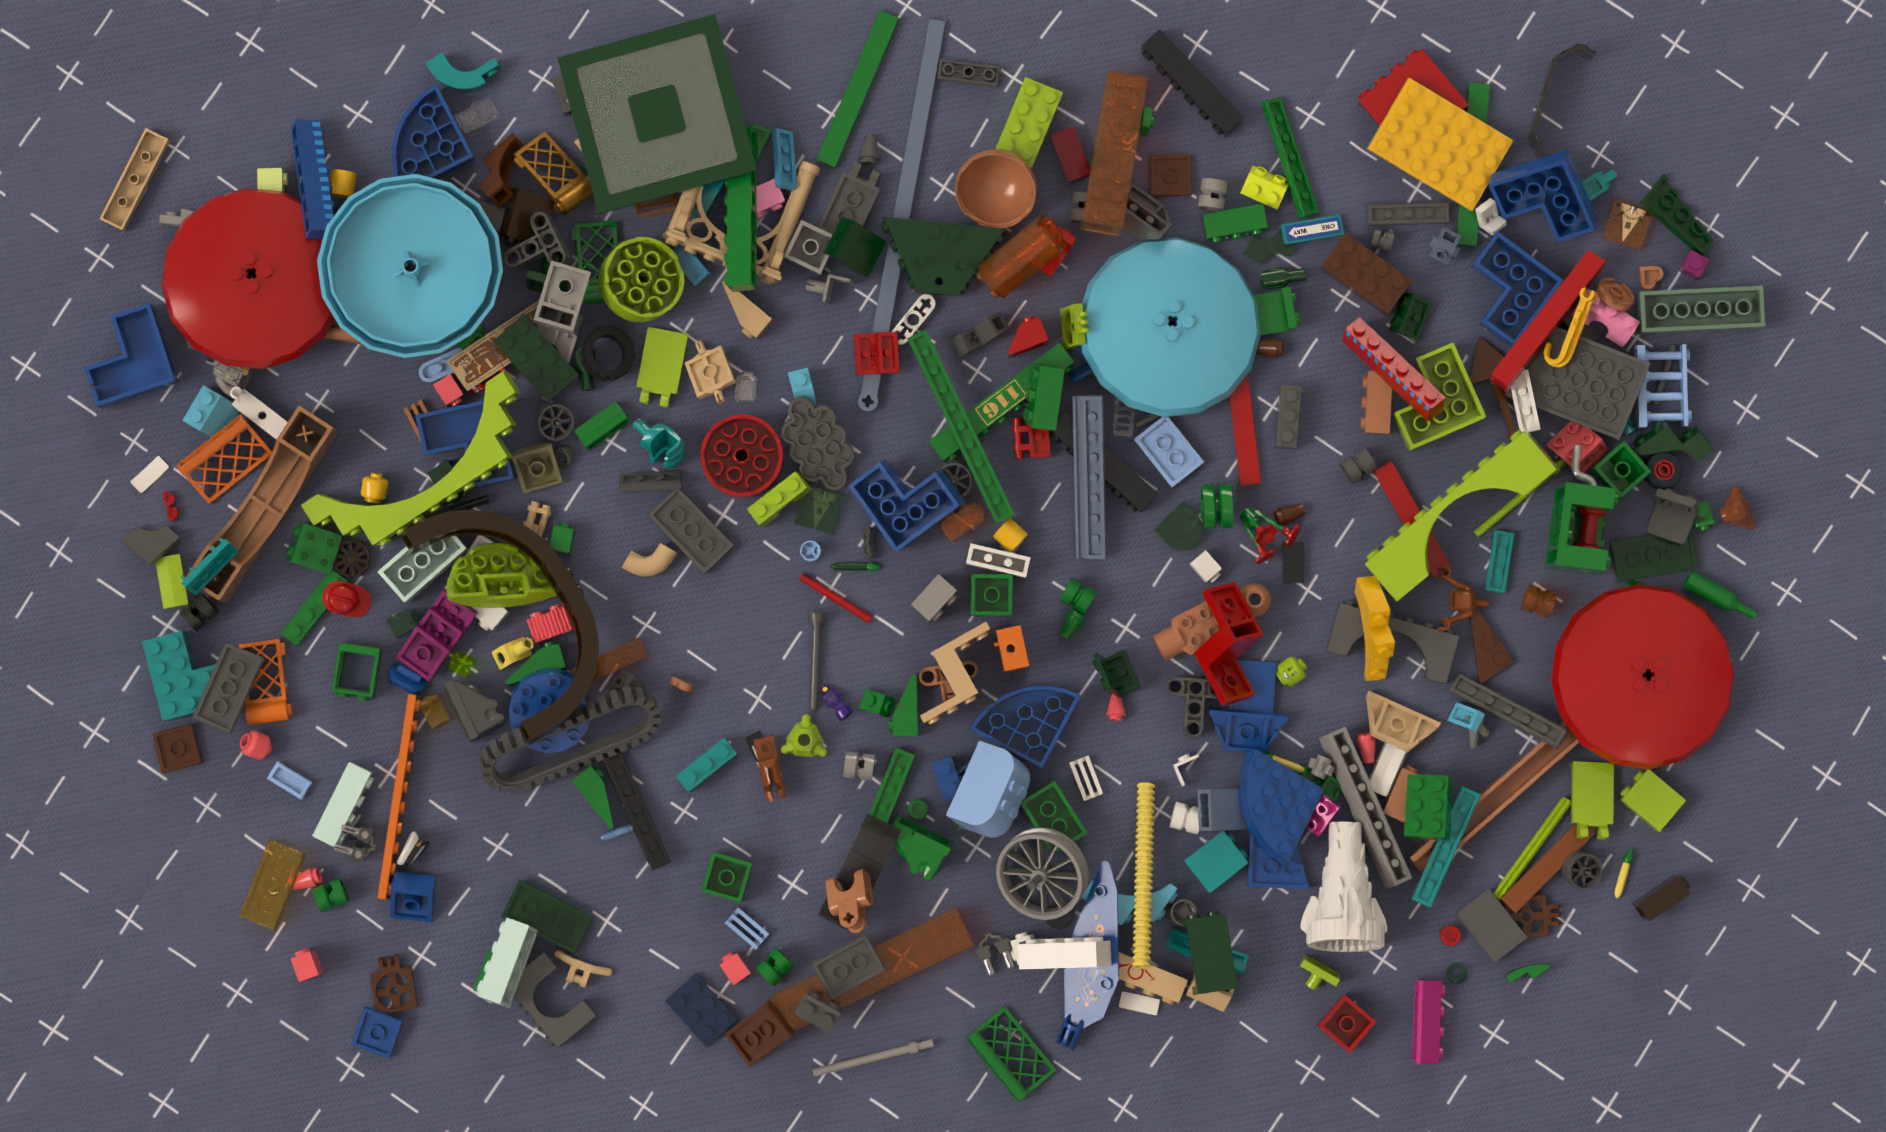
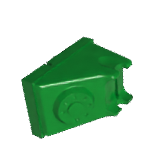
[891,815,953,881]

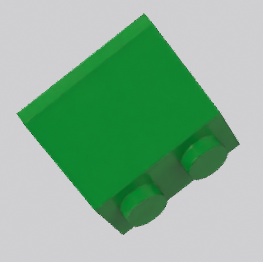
[1589,441,1651,500]

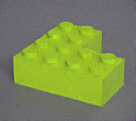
[1392,342,1486,452]

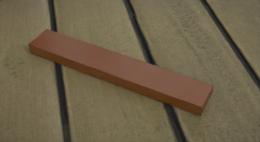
[1500,824,1597,914]

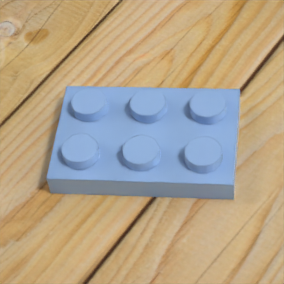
[1134,417,1204,488]

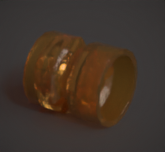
[1521,584,1557,619]

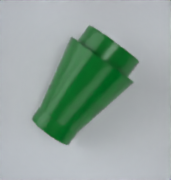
[1059,608,1086,640]

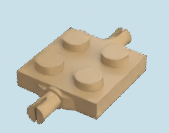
[684,341,736,404]

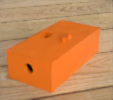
[994,625,1029,673]

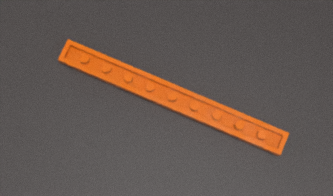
[378,694,421,899]

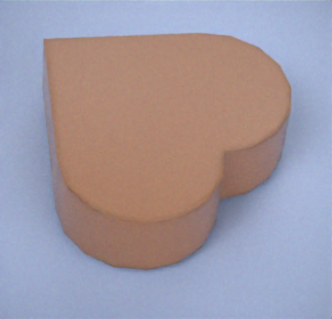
[1639,266,1664,291]
[670,676,695,692]

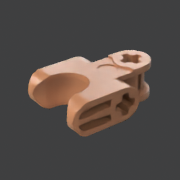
[825,869,873,934]

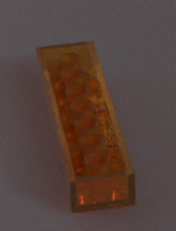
[1080,70,1148,236]

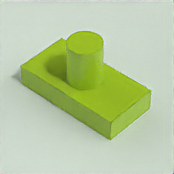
[1300,954,1341,990]

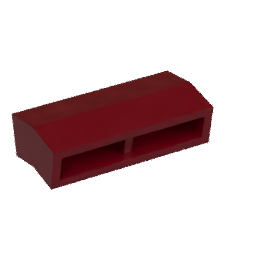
[1050,126,1092,183]

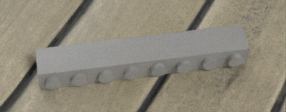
[1319,727,1412,889]

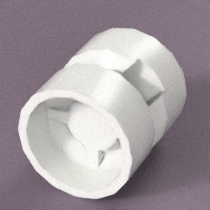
[1169,801,1199,834]

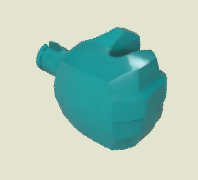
[633,418,686,469]

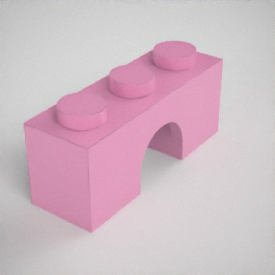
[1571,289,1640,348]

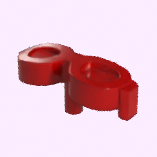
[162,491,179,522]

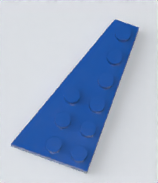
[1247,833,1309,889]

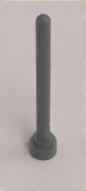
[809,613,825,712]

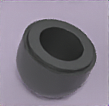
[554,445,575,467]

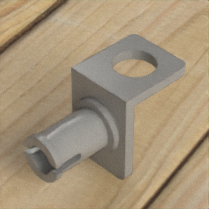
[806,274,854,304]

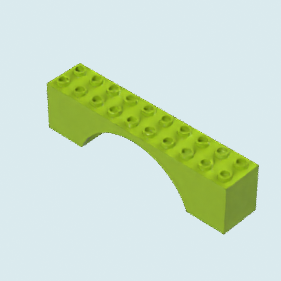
[1365,429,1558,602]

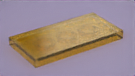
[239,839,306,931]

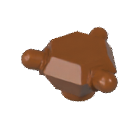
[1720,486,1755,530]

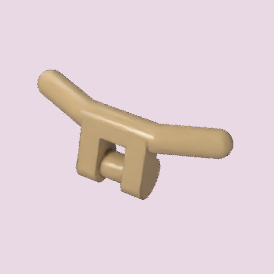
[554,950,613,988]

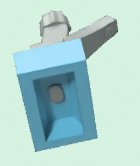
[1447,702,1490,749]

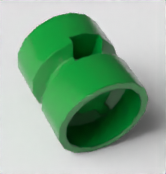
[1059,578,1097,615]
[312,878,349,913]
[756,948,795,986]

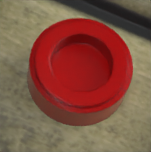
[1440,925,1461,946]

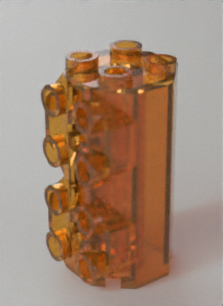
[976,214,1068,299]

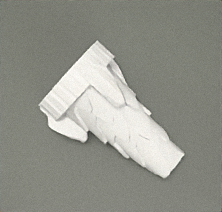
[1300,822,1387,952]

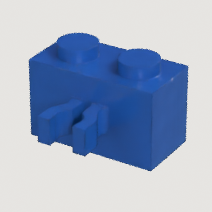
[932,756,969,801]

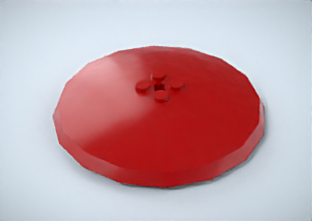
[161,188,335,369]
[1551,584,1735,769]

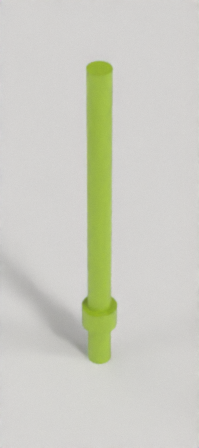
[1473,459,1567,538]

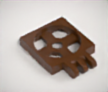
[1504,895,1561,937]
[370,954,418,1013]

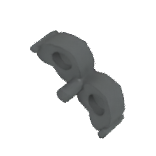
[862,527,878,559]

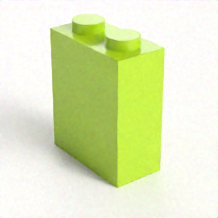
[1619,769,1686,832]

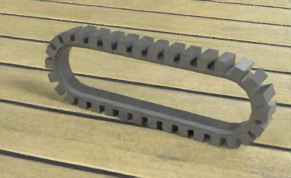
[480,686,661,794]

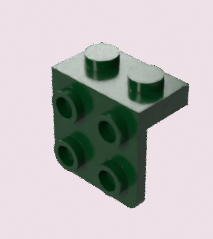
[1093,650,1141,698]

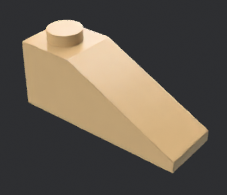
[722,281,773,339]

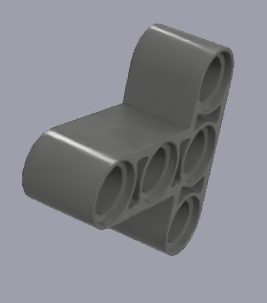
[503,212,571,270]
[1165,677,1218,738]

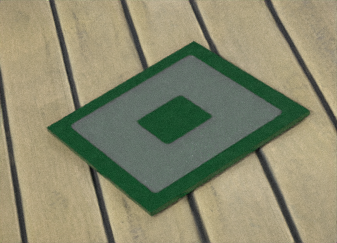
[558,14,757,214]

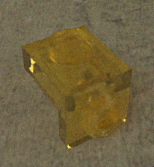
[419,694,451,731]

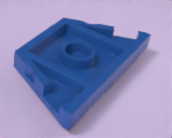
[1209,707,1288,754]

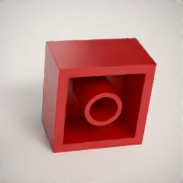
[1317,994,1376,1053]

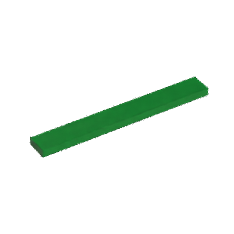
[816,10,899,168]
[1457,83,1490,247]

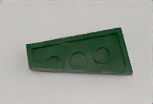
[1640,174,1714,256]

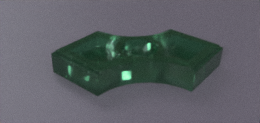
[1243,229,1296,264]

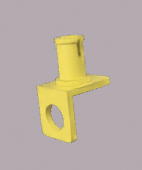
[492,637,534,670]

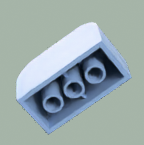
[946,741,1030,838]

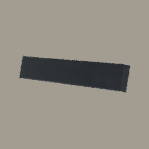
[602,751,671,871]

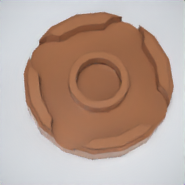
[1596,277,1635,311]

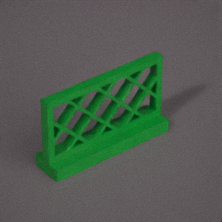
[965,1006,1056,1102]

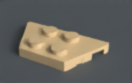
[1366,691,1441,752]

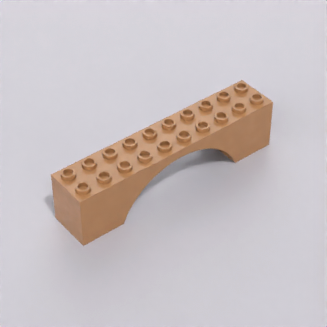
[186,406,340,603]

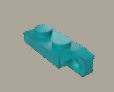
[1582,169,1617,201]

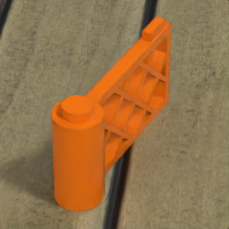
[239,639,293,726]

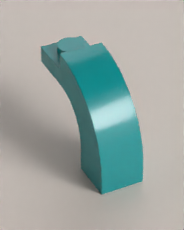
[425,53,500,92]

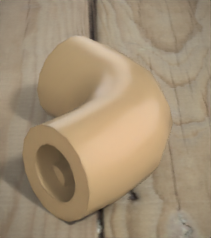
[622,543,677,577]

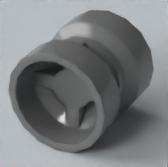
[1370,227,1395,252]

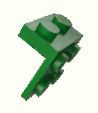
[1253,287,1300,335]
[286,522,342,574]

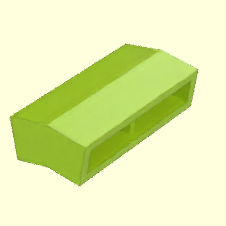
[156,554,188,609]

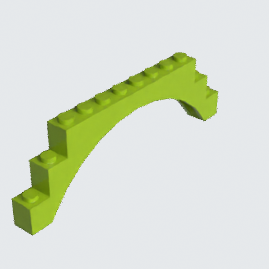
[301,372,521,547]

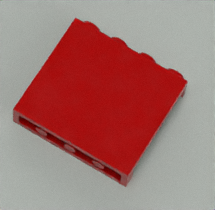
[1357,48,1469,127]

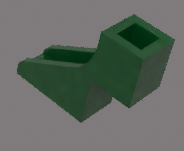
[1633,420,1714,462]

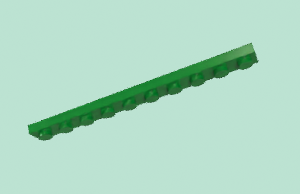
[907,329,1015,524]

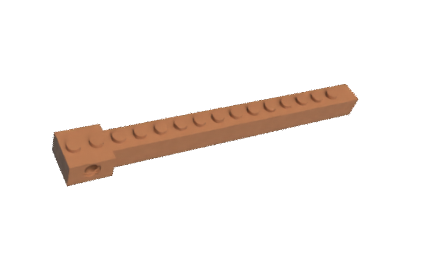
[1408,672,1649,873]

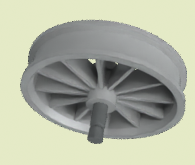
[996,827,1089,920]

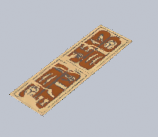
[446,300,539,391]

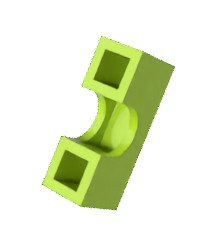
[747,471,812,527]

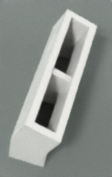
[1369,742,1408,798]

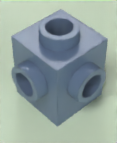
[1429,227,1461,265]

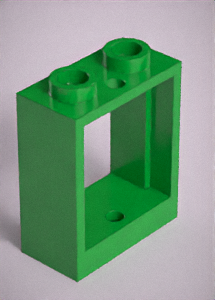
[332,642,383,701]

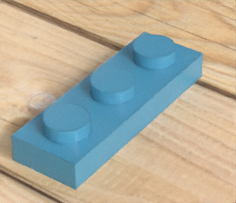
[772,128,797,191]

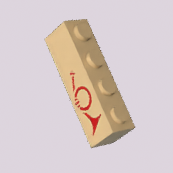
[1119,952,1188,1005]

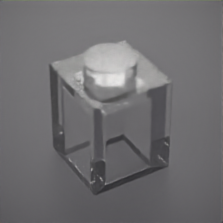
[735,372,758,403]

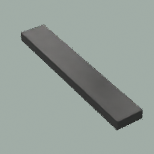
[1449,673,1568,749]

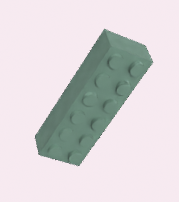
[1636,286,1766,335]

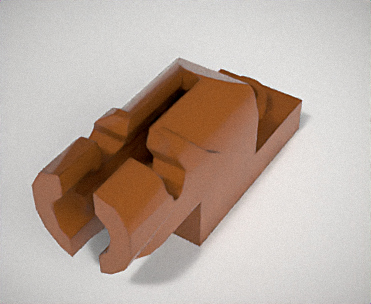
[753,735,787,802]

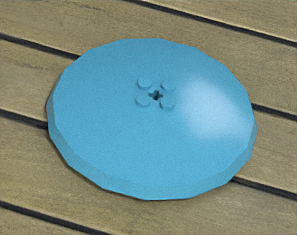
[317,174,503,358]
[1081,237,1261,417]

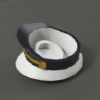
[397,831,430,868]

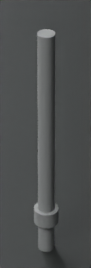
[812,1039,934,1077]

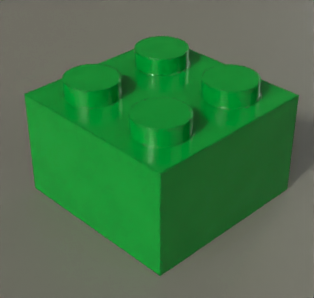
[971,574,1013,617]
[701,852,753,903]

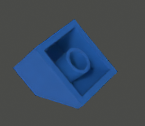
[391,872,436,922]

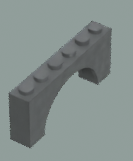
[1325,600,1459,684]

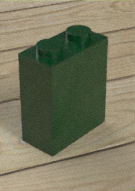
[824,217,887,277]

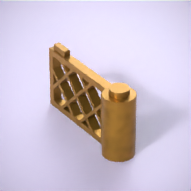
[513,132,593,215]

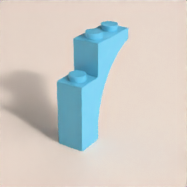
[1082,880,1178,925]

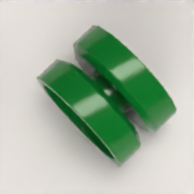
[1200,483,1233,530]

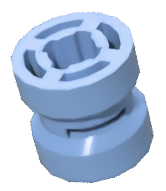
[800,540,821,562]

